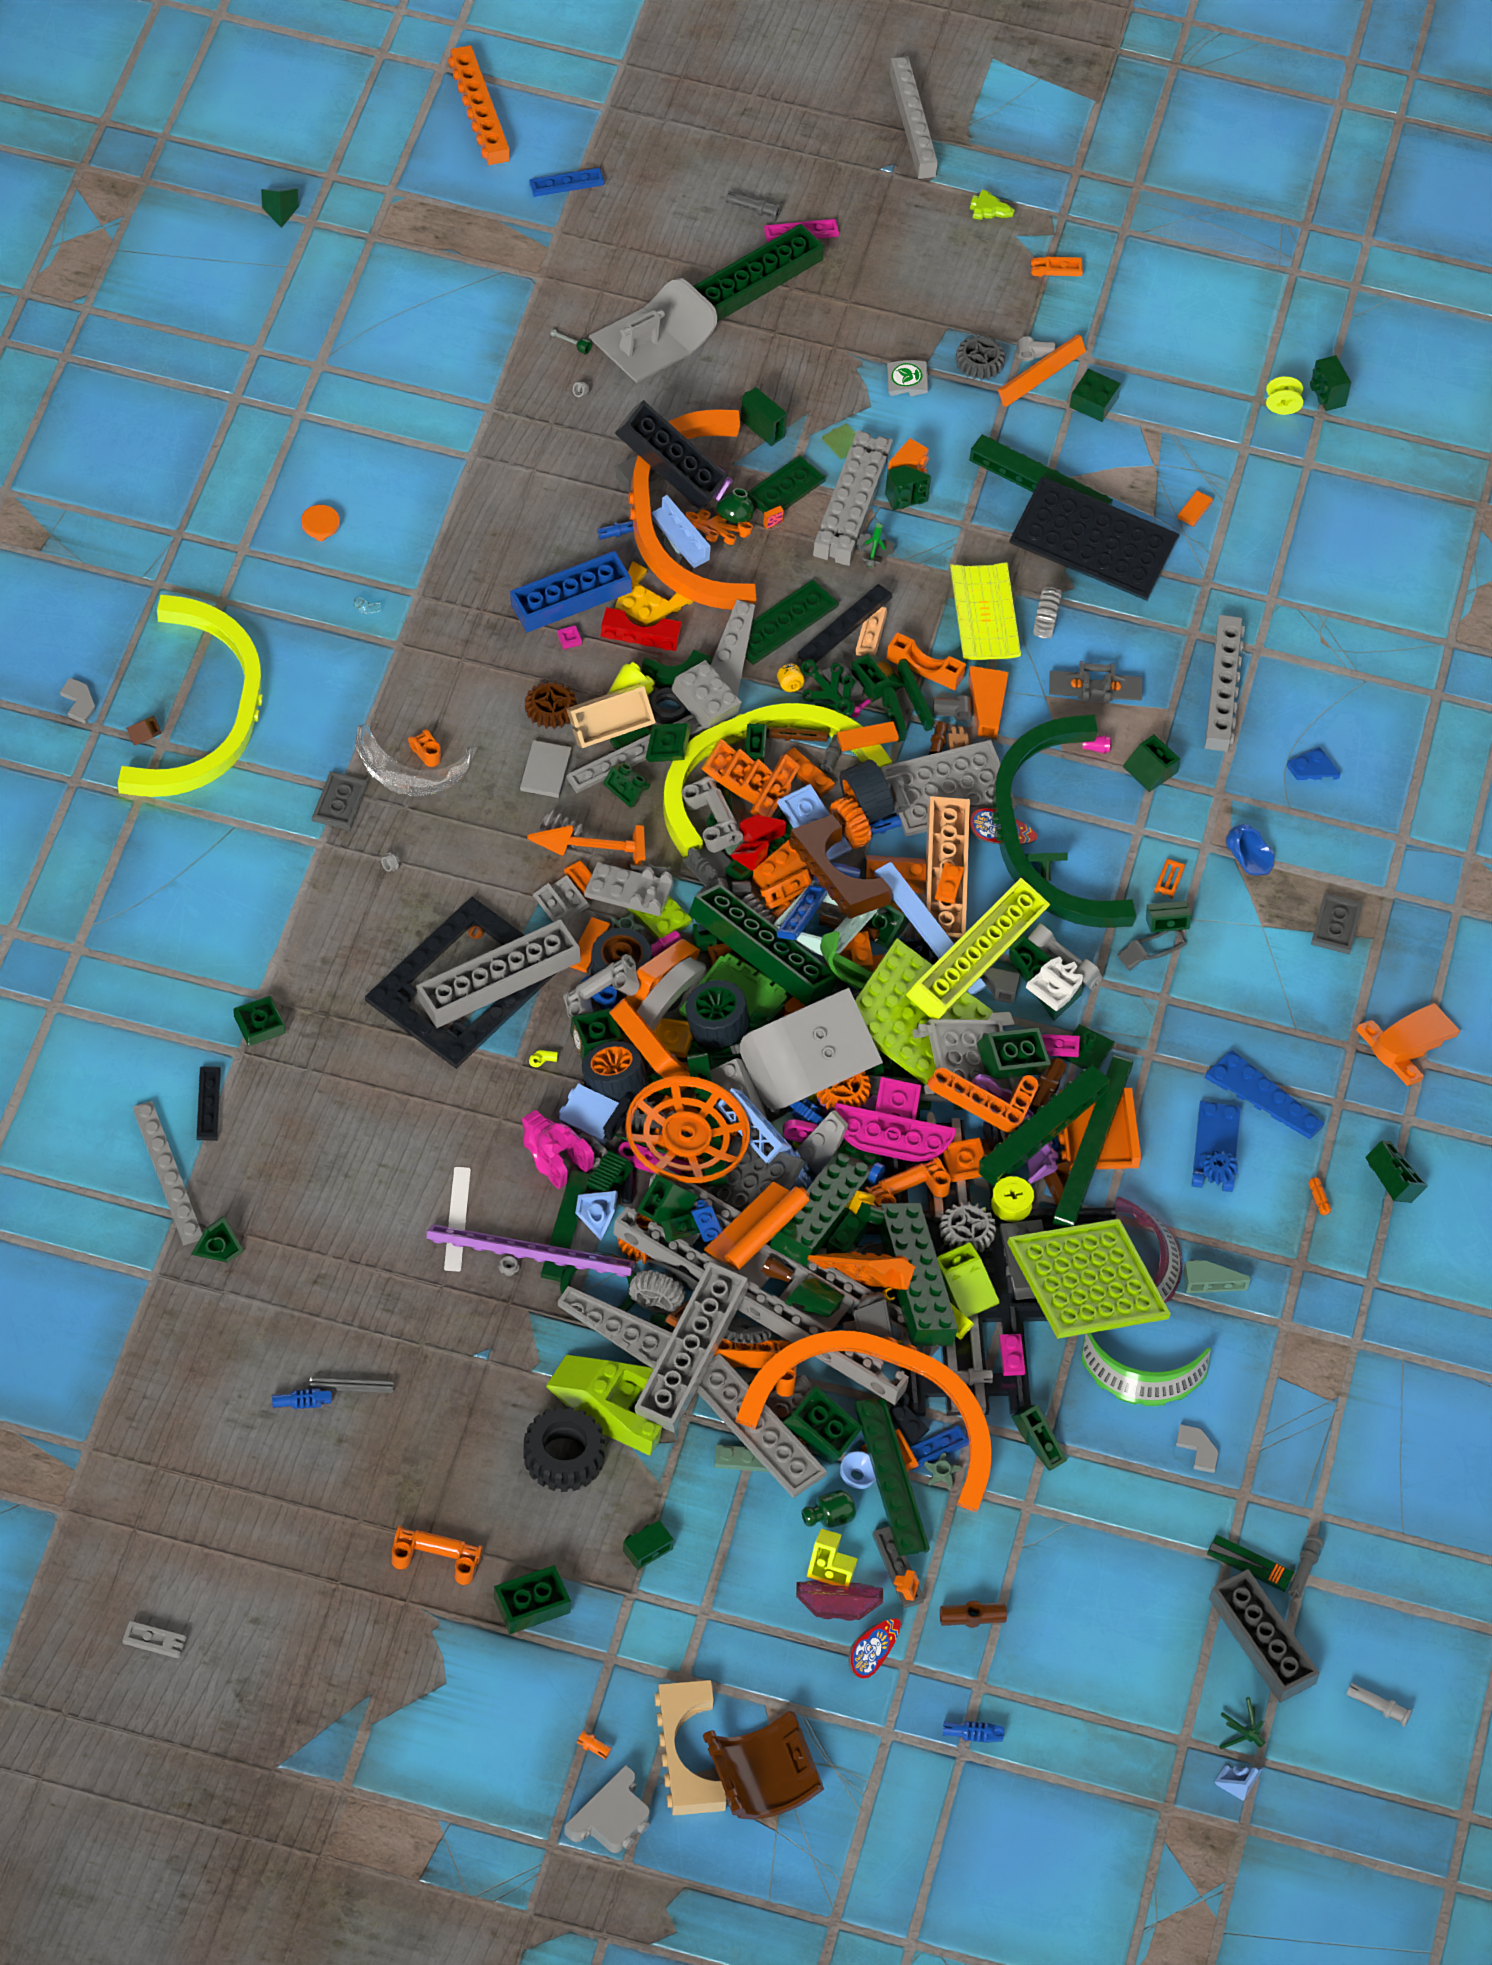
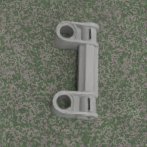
[682,776,743,853]
[1028,923,1103,990]
[563,954,640,1018]

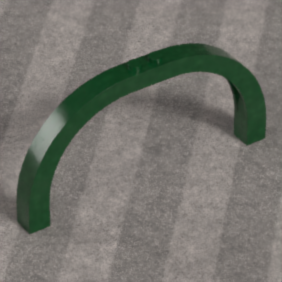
[991,715,1136,928]

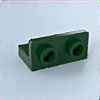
[603,762,651,808]

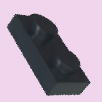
[889,1392,930,1444]

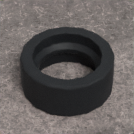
[650,688,687,724]

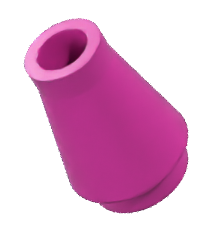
[1083,735,1111,754]

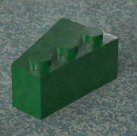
[1365,1140,1428,1203]

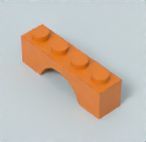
[887,632,966,691]

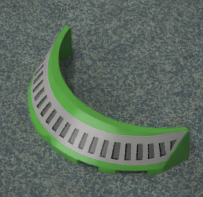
[1081,1333,1211,1406]

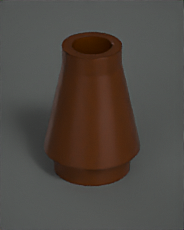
[761,1257,794,1282]

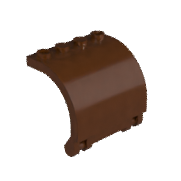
[703,1711,824,1820]

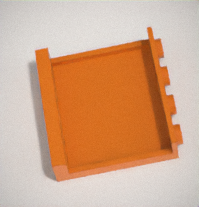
[1058,1088,1141,1170]

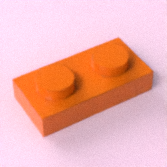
[935,862,964,904]

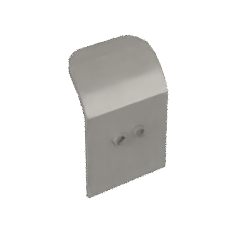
[589,278,717,383]
[740,988,883,1110]

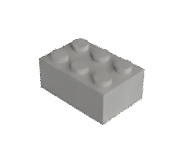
[671,660,742,730]

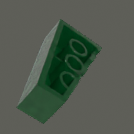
[1009,935,1082,1021]

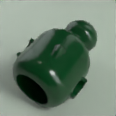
[801,1489,856,1528]

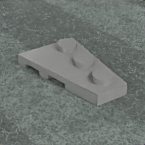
[796,1110,848,1176]

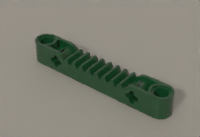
[687,1053,727,1187]

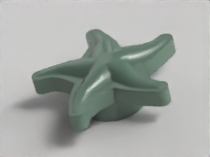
[611,914,644,932]
[924,1453,961,1488]

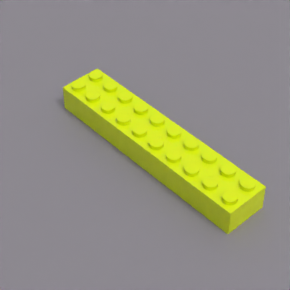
[906,878,1050,1019]

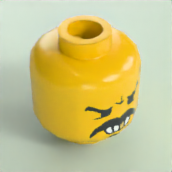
[777,664,805,692]

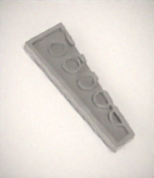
[710,600,755,697]
[558,1286,672,1369]

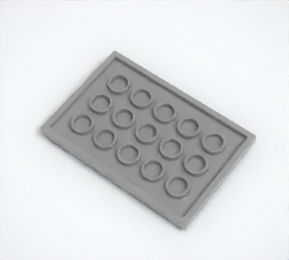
[880,740,1017,837]

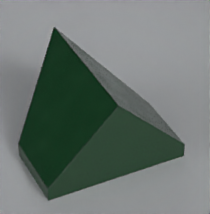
[261,188,299,228]
[191,1216,244,1263]

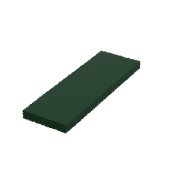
[745,579,839,665]

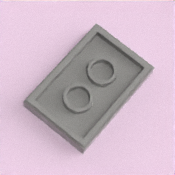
[520,740,572,798]

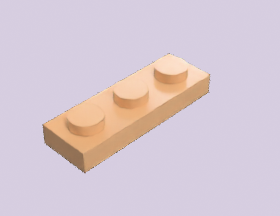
[856,607,887,656]

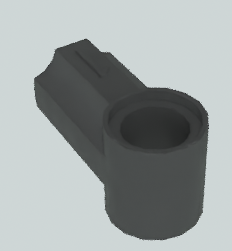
[933,695,972,721]
[885,773,910,814]

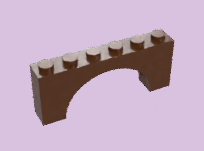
[789,814,892,919]

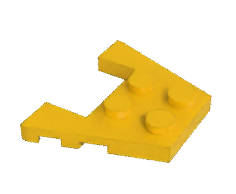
[615,561,694,627]

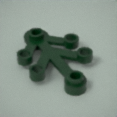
[801,660,855,717]

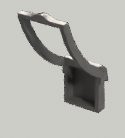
[1117,930,1187,971]

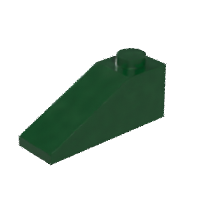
[1011,1404,1067,1471]

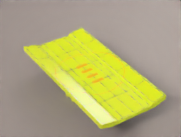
[950,562,1021,660]

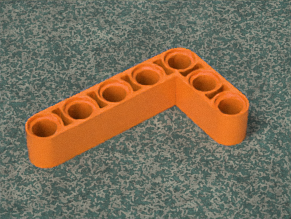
[625,939,700,1010]
[609,998,690,1092]
[927,1068,1038,1132]
[713,1338,796,1397]

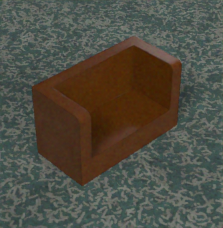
[1044,1161,1070,1207]

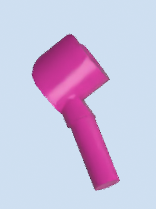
[851,699,871,718]

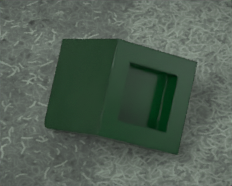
[692,924,717,954]

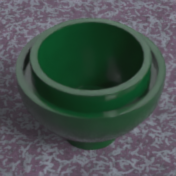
[716,488,754,523]

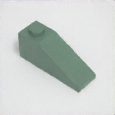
[1183,1259,1250,1293]

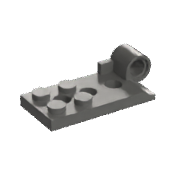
[1000,1219,1044,1300]

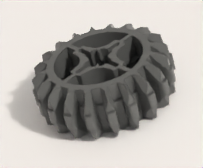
[955,335,1006,381]

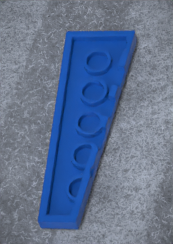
[1205,1050,1324,1139]

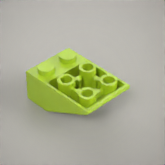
[937,1243,999,1318]

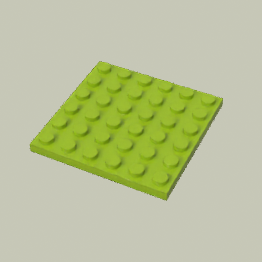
[855,938,993,1085]
[1007,1219,1171,1339]

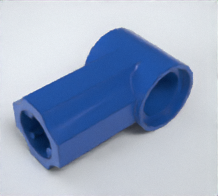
[582,975,618,1010]

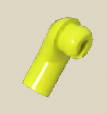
[529,1050,558,1067]

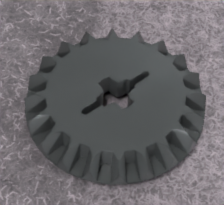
[723,1318,773,1344]

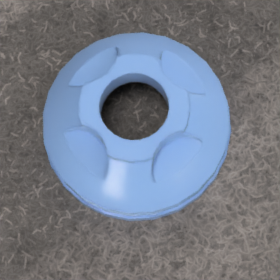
[840,1451,876,1489]

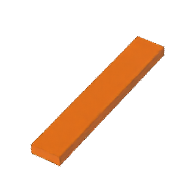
[998,335,1086,407]

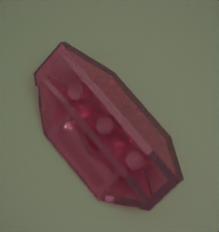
[796,1580,884,1621]

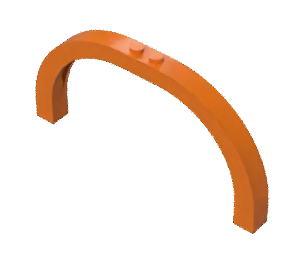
[628,410,756,610]
[735,1331,991,1513]

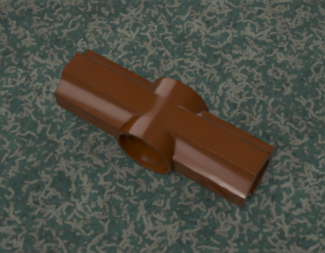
[1029,1058,1067,1114]
[939,1601,1007,1628]

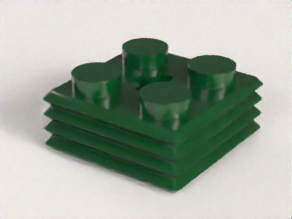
[233,996,286,1046]

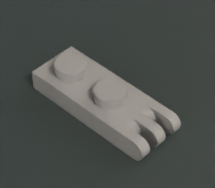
[123,1621,186,1658]

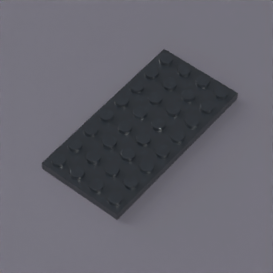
[1009,476,1180,601]

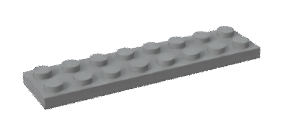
[696,1354,827,1498]

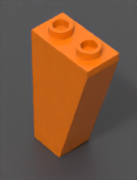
[968,666,1008,739]

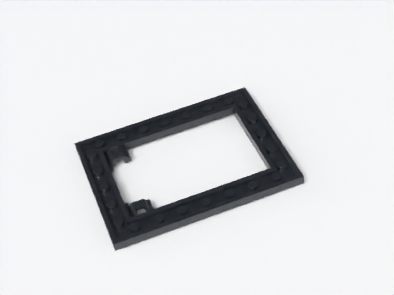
[365,897,558,1069]

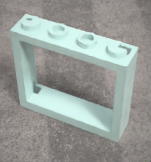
[773,880,877,956]

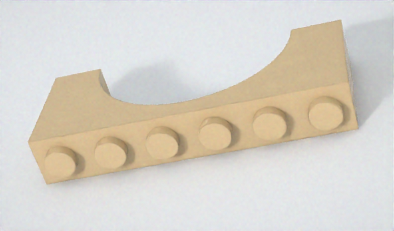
[654,1680,726,1816]

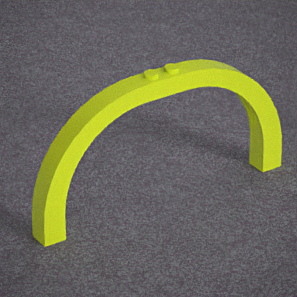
[118,595,263,797]
[663,703,892,858]

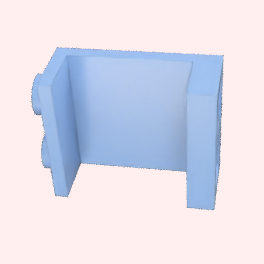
[558,1084,619,1145]

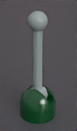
[550,329,592,355]

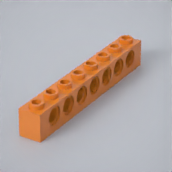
[448,45,509,165]

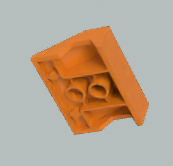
[807,1251,915,1290]

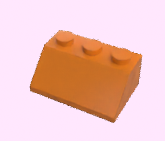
[752,840,814,899]
[865,855,926,894]

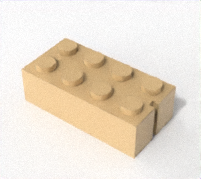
[566,683,656,748]

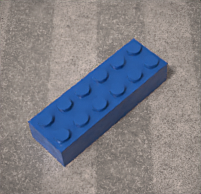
[510,551,632,633]

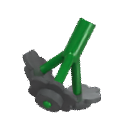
[856,523,894,567]

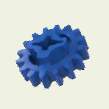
[789,1098,825,1125]

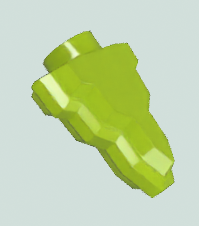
[970,189,1015,220]

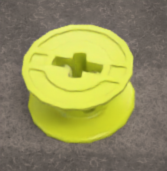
[1266,376,1303,415]
[991,1176,1034,1222]

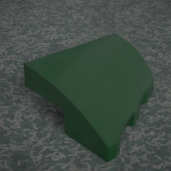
[785,1274,844,1318]

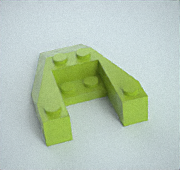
[546,1355,662,1456]

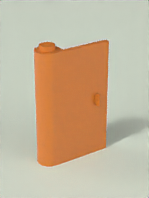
[703,1182,809,1271]

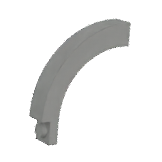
[622,957,709,1047]

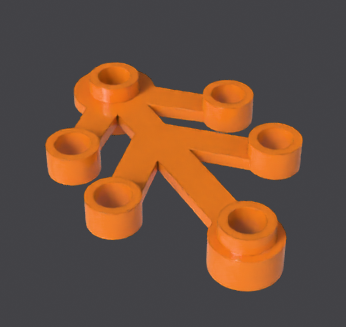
[685,510,753,545]

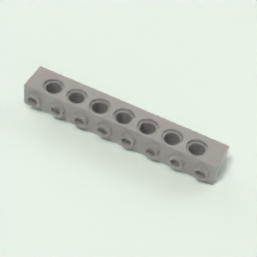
[1204,615,1245,752]

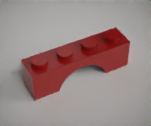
[601,607,682,651]

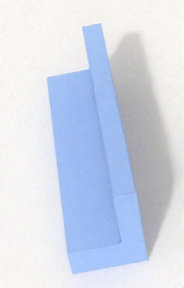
[651,495,711,568]
[716,1088,791,1163]

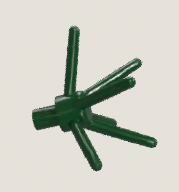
[1219,1697,1265,1749]

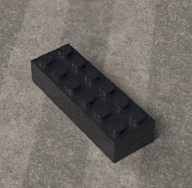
[615,400,728,509]

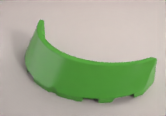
[820,931,872,990]

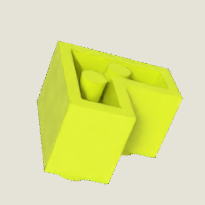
[807,1528,858,1590]

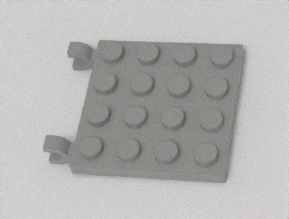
[912,1019,1015,1094]

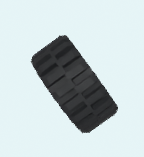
[523,1407,605,1492]

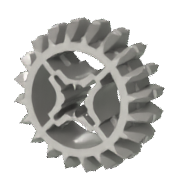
[1033,587,1062,639]
[939,1201,996,1253]
[629,1270,686,1315]

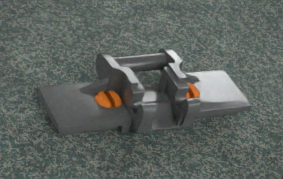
[1049,661,1142,703]

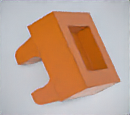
[893,1570,920,1601]

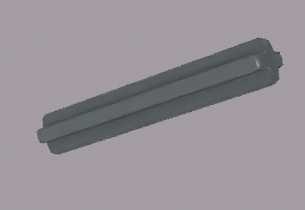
[309,1377,394,1393]

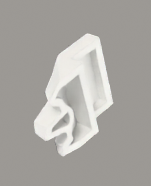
[1026,956,1083,1011]

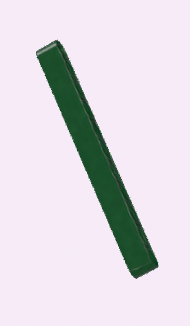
[1053,1054,1133,1228]

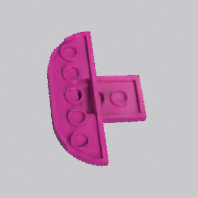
[834,1077,956,1162]

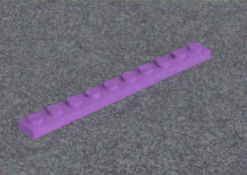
[426,1224,635,1277]

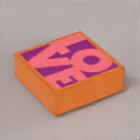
[763,506,784,529]

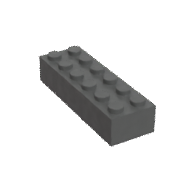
[1209,1569,1320,1703]

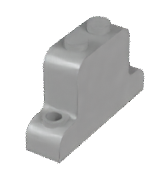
[564,1765,650,1853]

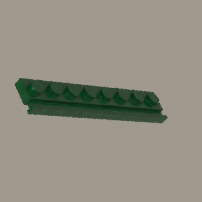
[854,1398,930,1556]

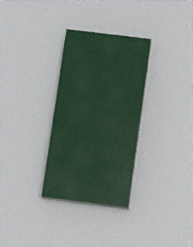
[747,455,826,514]

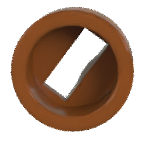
[468,925,484,939]

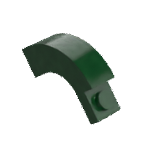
[641,650,711,689]

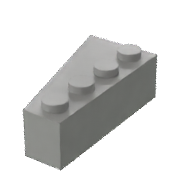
[710,1058,767,1140]

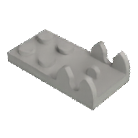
[584,862,673,916]

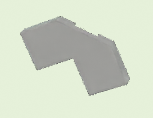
[60,678,95,724]
[1176,1424,1218,1473]

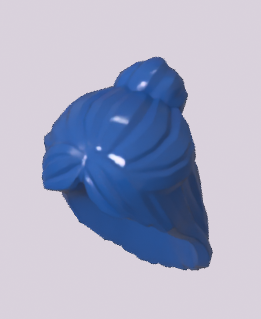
[1225,824,1274,876]

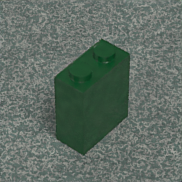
[740,387,787,447]

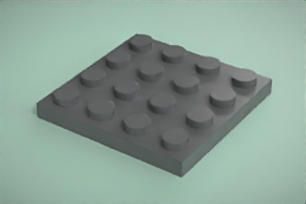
[706,1136,805,1213]

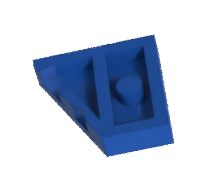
[1287,747,1340,780]

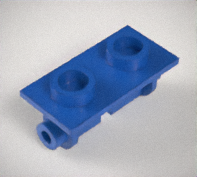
[691,1200,722,1242]

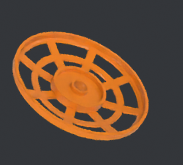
[625,1076,750,1183]

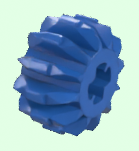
[1203,1150,1238,1186]

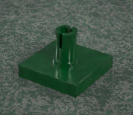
[646,723,691,762]
[1025,852,1068,881]
[1060,1024,1115,1070]

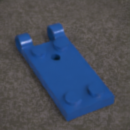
[1191,1101,1241,1192]

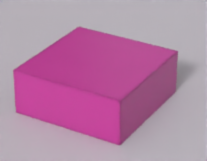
[557,625,582,650]

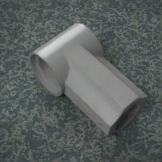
[1018,337,1055,361]

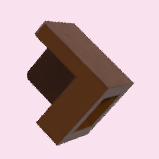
[126,715,162,745]

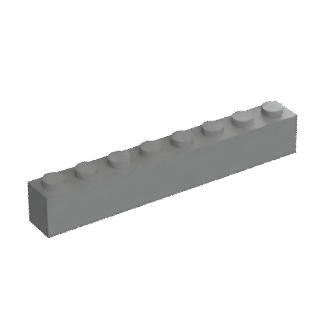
[889,57,938,179]

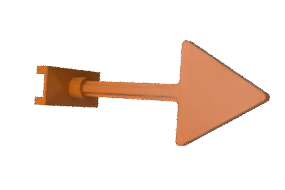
[527,825,645,865]

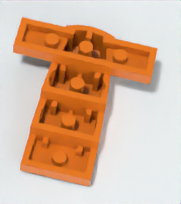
[701,739,800,817]
[1356,1003,1460,1086]

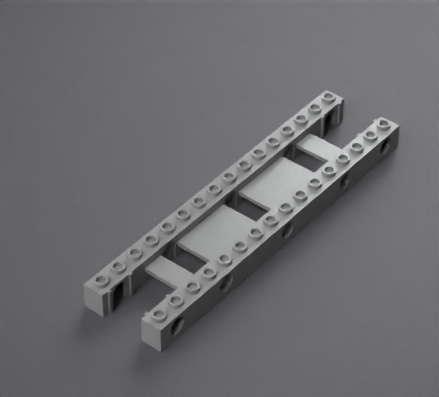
[613,1167,940,1405]

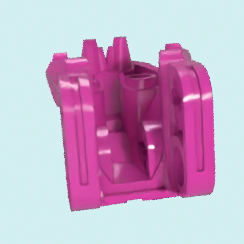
[521,1110,594,1189]

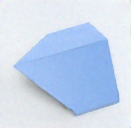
[575,1191,618,1241]
[1215,1765,1265,1801]

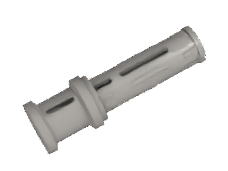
[1346,1683,1413,1727]

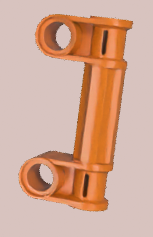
[863,1157,951,1207]
[391,1525,483,1585]

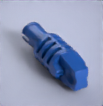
[272,1389,332,1409]
[942,1721,1004,1743]

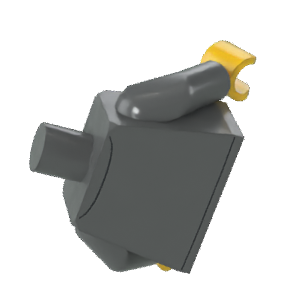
[843,1288,903,1343]

